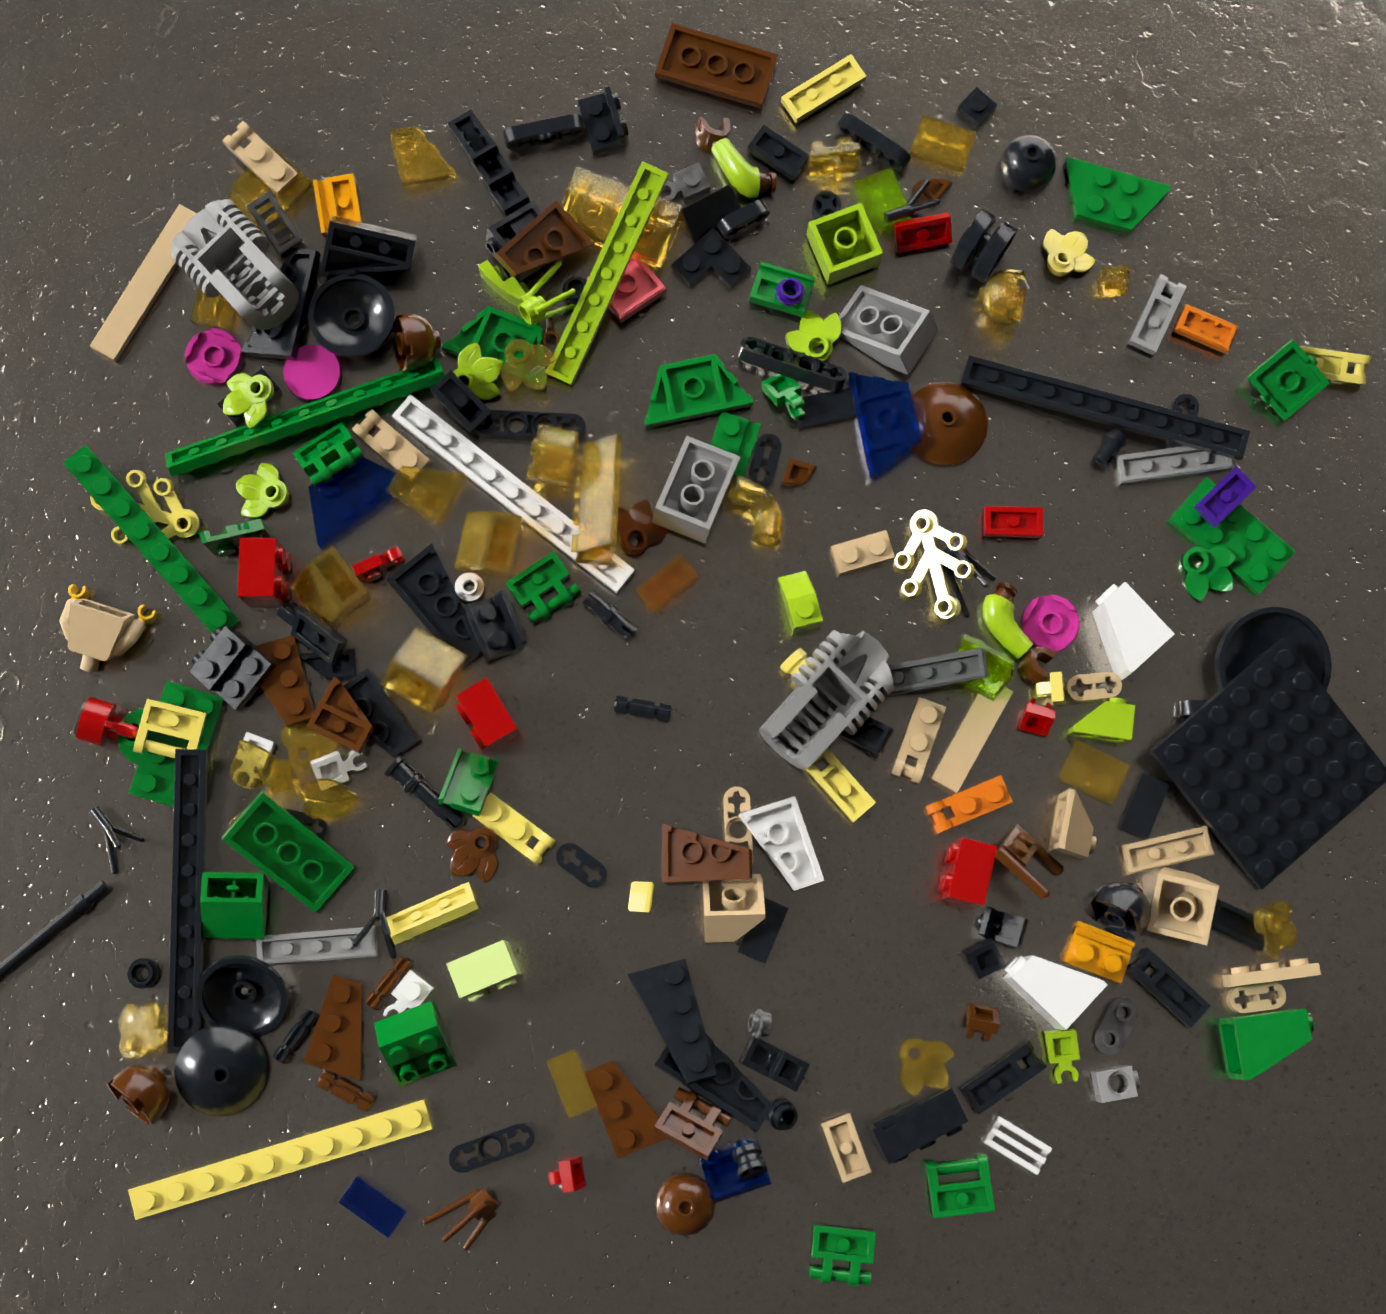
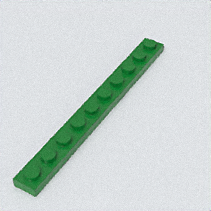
[165,358,445,477]

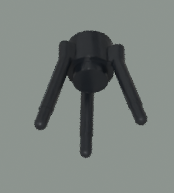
[942,541,996,617]

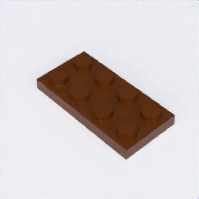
[655,23,778,109]

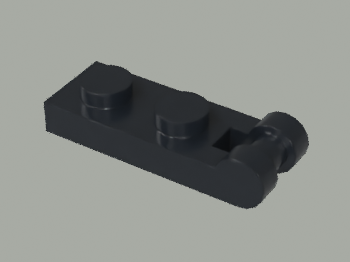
[1126,947,1211,1028]
[960,1041,1047,1115]

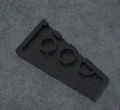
[240,248,321,360]
[387,543,482,670]
[627,959,717,1085]
[654,1032,773,1132]

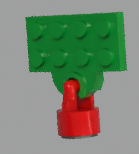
[74,680,224,807]

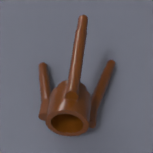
[422,1188,499,1251]

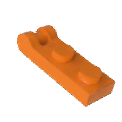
[925,775,1013,834]

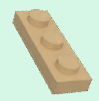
[1222,958,1321,987]

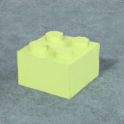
[446,940,521,1002]

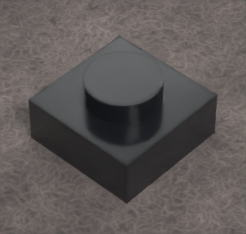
[957,87,997,129]
[965,937,1006,979]

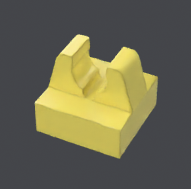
[1036,672,1066,706]

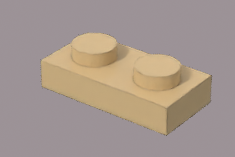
[830,530,895,576]
[820,1113,871,1183]

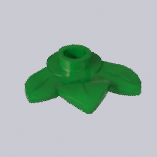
[1183,546,1236,601]

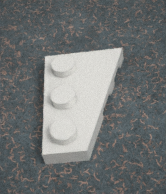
[738,796,825,891]

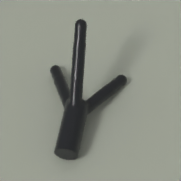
[884,179,940,223]
[89,806,144,874]
[352,889,396,959]

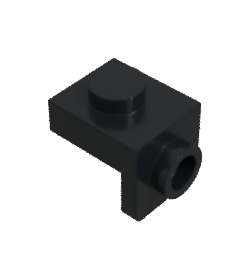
[978,906,1029,949]

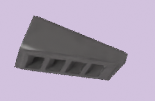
[246,190,303,256]

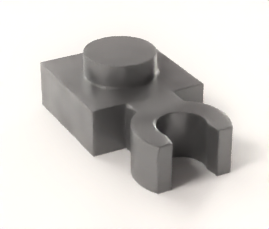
[662,162,710,205]

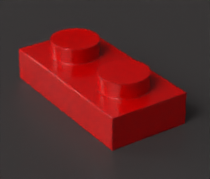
[893,212,953,253]
[983,506,1043,538]

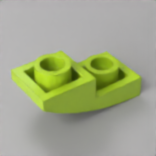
[478,259,529,307]

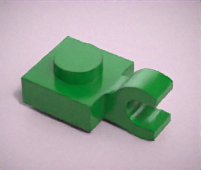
[762,374,805,420]

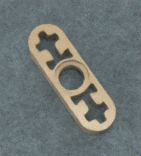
[723,787,753,864]

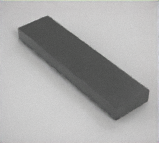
[884,648,989,697]

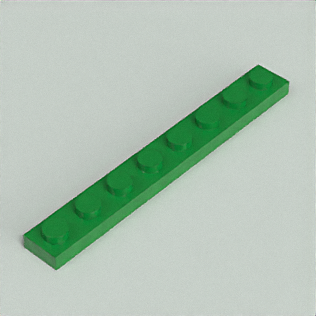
[63,444,241,633]

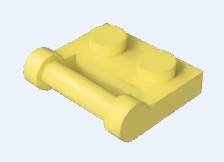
[133,699,207,758]

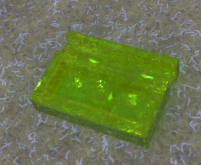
[853,167,912,234]

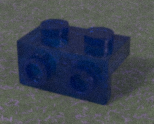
[700,1140,772,1203]

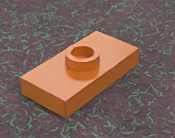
[1173,304,1239,354]

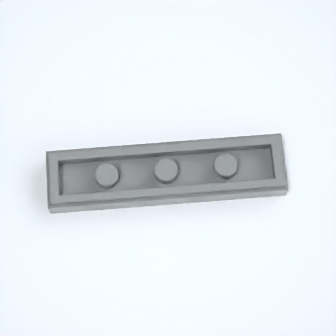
[1114,446,1234,486]
[256,926,379,966]

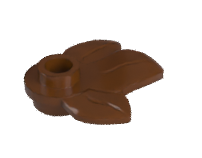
[612,499,668,555]
[445,827,498,882]

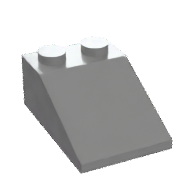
[839,285,939,375]
[652,436,740,544]

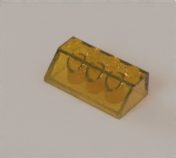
[562,167,683,269]
[571,434,622,566]

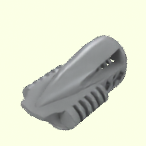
[171,199,299,330]
[759,630,895,769]

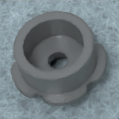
[748,1009,772,1039]

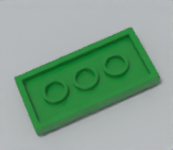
[1168,476,1296,596]
[221,791,355,913]

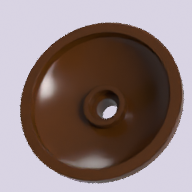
[902,382,988,467]

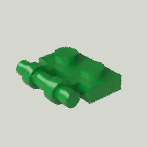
[293,422,364,488]
[505,551,581,625]
[809,1224,876,1287]

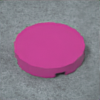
[185,328,244,386]
[283,345,342,401]
[1021,595,1080,653]

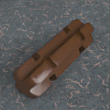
[365,956,413,1010]
[317,1071,375,1112]

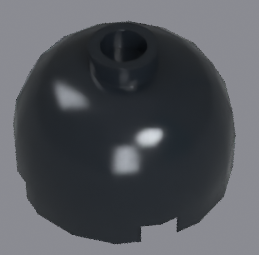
[999,135,1057,195]
[1088,882,1151,940]

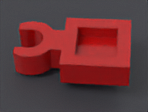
[352,546,405,582]

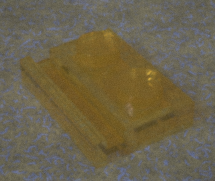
[910,115,976,173]
[190,287,237,331]
[1057,740,1131,805]

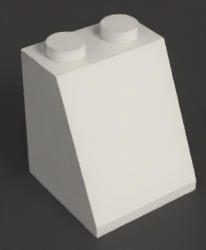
[1092,582,1174,681]
[1002,955,1108,1030]

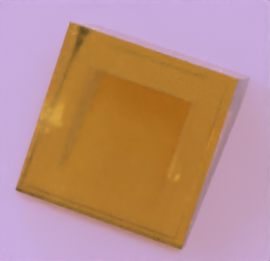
[1096,265,1130,298]

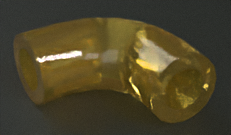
[726,475,782,547]

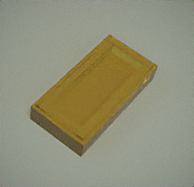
[546,1049,597,1118]

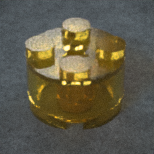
[527,424,580,489]

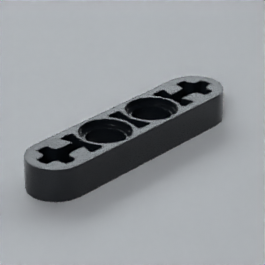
[738,337,847,392]
[475,409,587,443]

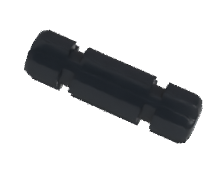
[614,695,672,721]
[273,1008,319,1064]

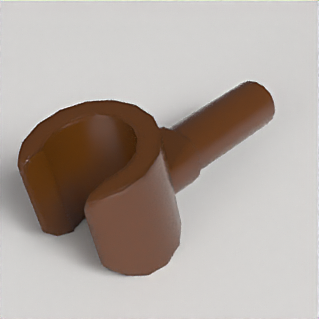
[542,310,560,348]

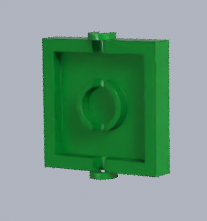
[1246,339,1330,421]

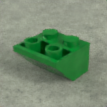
[200,872,269,940]
[374,1001,456,1088]

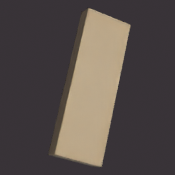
[1119,826,1215,875]

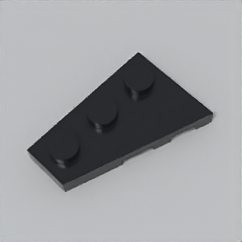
[343,668,420,757]

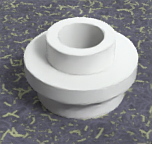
[455,573,484,602]

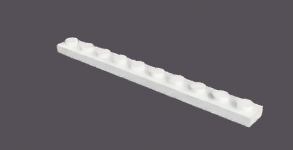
[392,394,635,594]

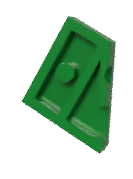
[199,519,270,557]

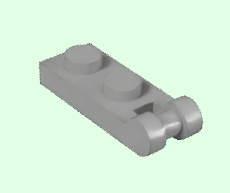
[1128,274,1187,356]

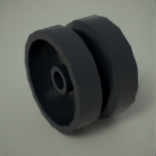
[950,209,1018,283]

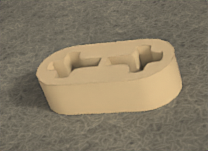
[1064,672,1122,703]
[1226,982,1286,1013]

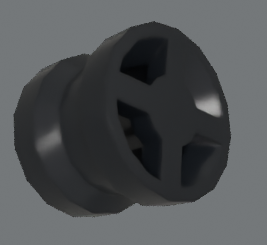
[812,191,841,220]
[731,1143,768,1181]

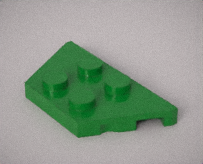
[1064,156,1171,234]
[442,306,546,390]
[644,354,754,428]

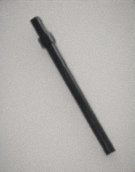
[0,880,110,979]

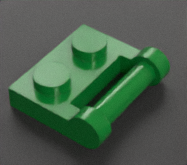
[925,1154,995,1219]

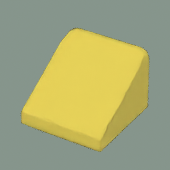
[628,881,654,914]

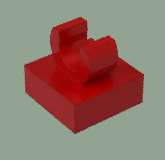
[1018,698,1056,737]
[548,1157,586,1193]

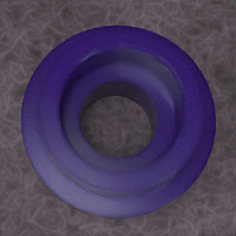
[776,278,805,306]

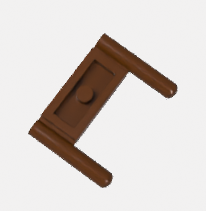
[994,824,1064,900]

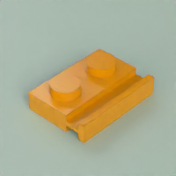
[313,173,362,237]
[1063,921,1135,984]

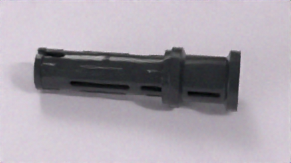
[384,755,465,831]

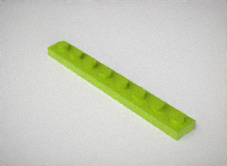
[545,161,669,385]

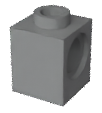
[1090,1065,1140,1103]

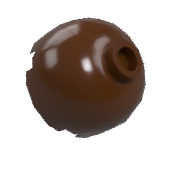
[392,314,441,372]
[107,1065,169,1125]
[655,1172,716,1236]

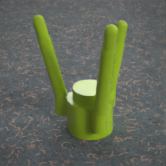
[518,261,576,325]

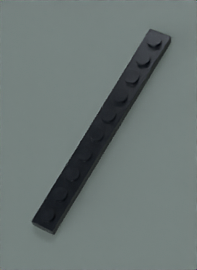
[961,355,1250,461]
[167,749,208,1054]

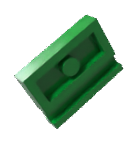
[749,262,815,318]
[711,411,761,479]
[438,748,499,817]

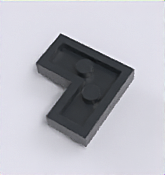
[671,228,751,290]

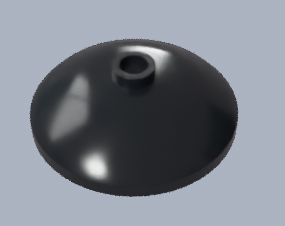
[308,273,395,358]
[196,955,288,1037]
[175,1024,268,1117]

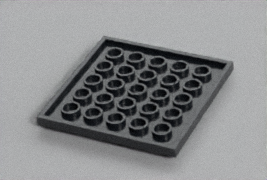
[1149,638,1386,890]

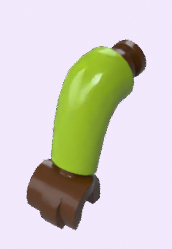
[695,117,777,198]
[982,582,1056,684]

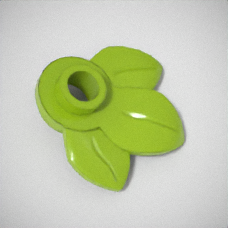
[786,309,842,361]
[453,343,504,400]
[223,373,274,428]
[236,463,289,518]

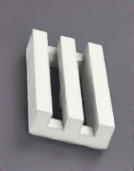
[983,1116,1052,1175]

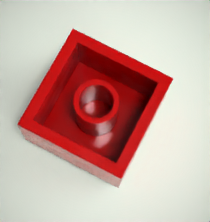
[237,538,291,608]
[455,677,521,754]
[938,837,997,908]

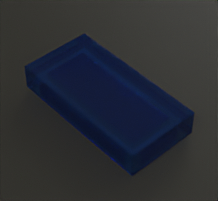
[339,1176,407,1238]

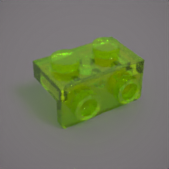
[957,634,1015,702]

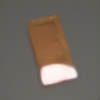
[635,554,699,614]

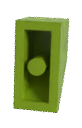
[778,571,823,634]
[1067,698,1136,744]

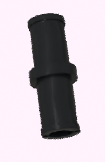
[582,589,638,641]

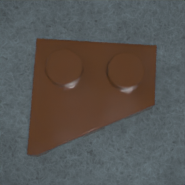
[306,677,375,755]

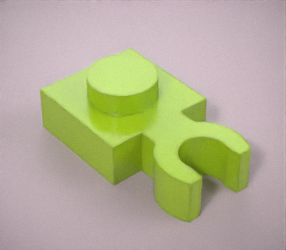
[1044,1027,1080,1084]

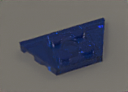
[848,372,922,480]
[308,457,412,550]

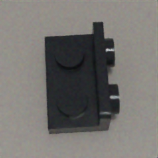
[577,85,629,155]
[464,590,527,661]

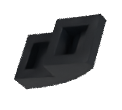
[739,1035,810,1092]

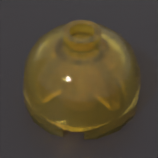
[978,269,1026,327]

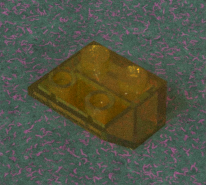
[455,511,524,580]
[290,546,372,628]
[381,627,467,713]

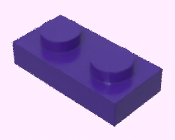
[1193,466,1257,528]

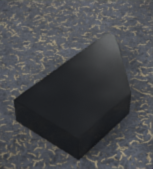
[300,648,358,682]

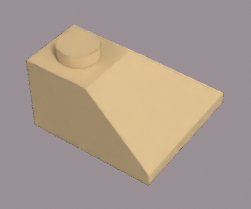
[1048,788,1096,860]
[1147,867,1220,945]
[703,874,765,943]

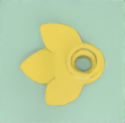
[1043,229,1095,277]

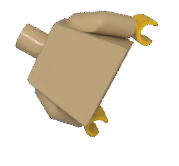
[60,584,157,673]

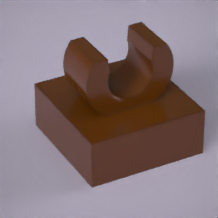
[966,1003,1000,1041]

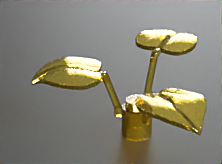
[227,740,358,848]

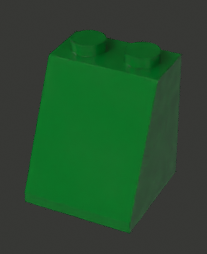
[1218,1009,1314,1081]

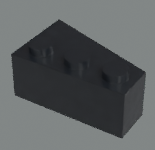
[319,216,417,277]
[867,1086,968,1164]

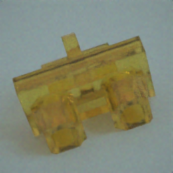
[809,136,860,182]

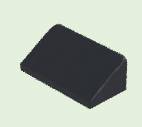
[681,184,741,241]

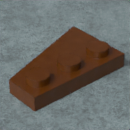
[494,200,594,278]
[256,635,315,728]
[662,824,752,884]
[303,975,363,1081]
[584,1061,667,1159]

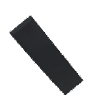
[447,110,530,217]

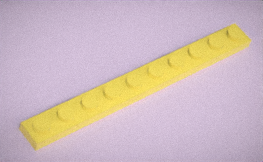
[128,1099,434,1220]

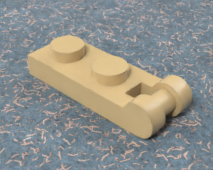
[222,121,300,197]
[351,409,431,483]
[891,697,946,784]

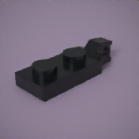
[276,601,348,666]

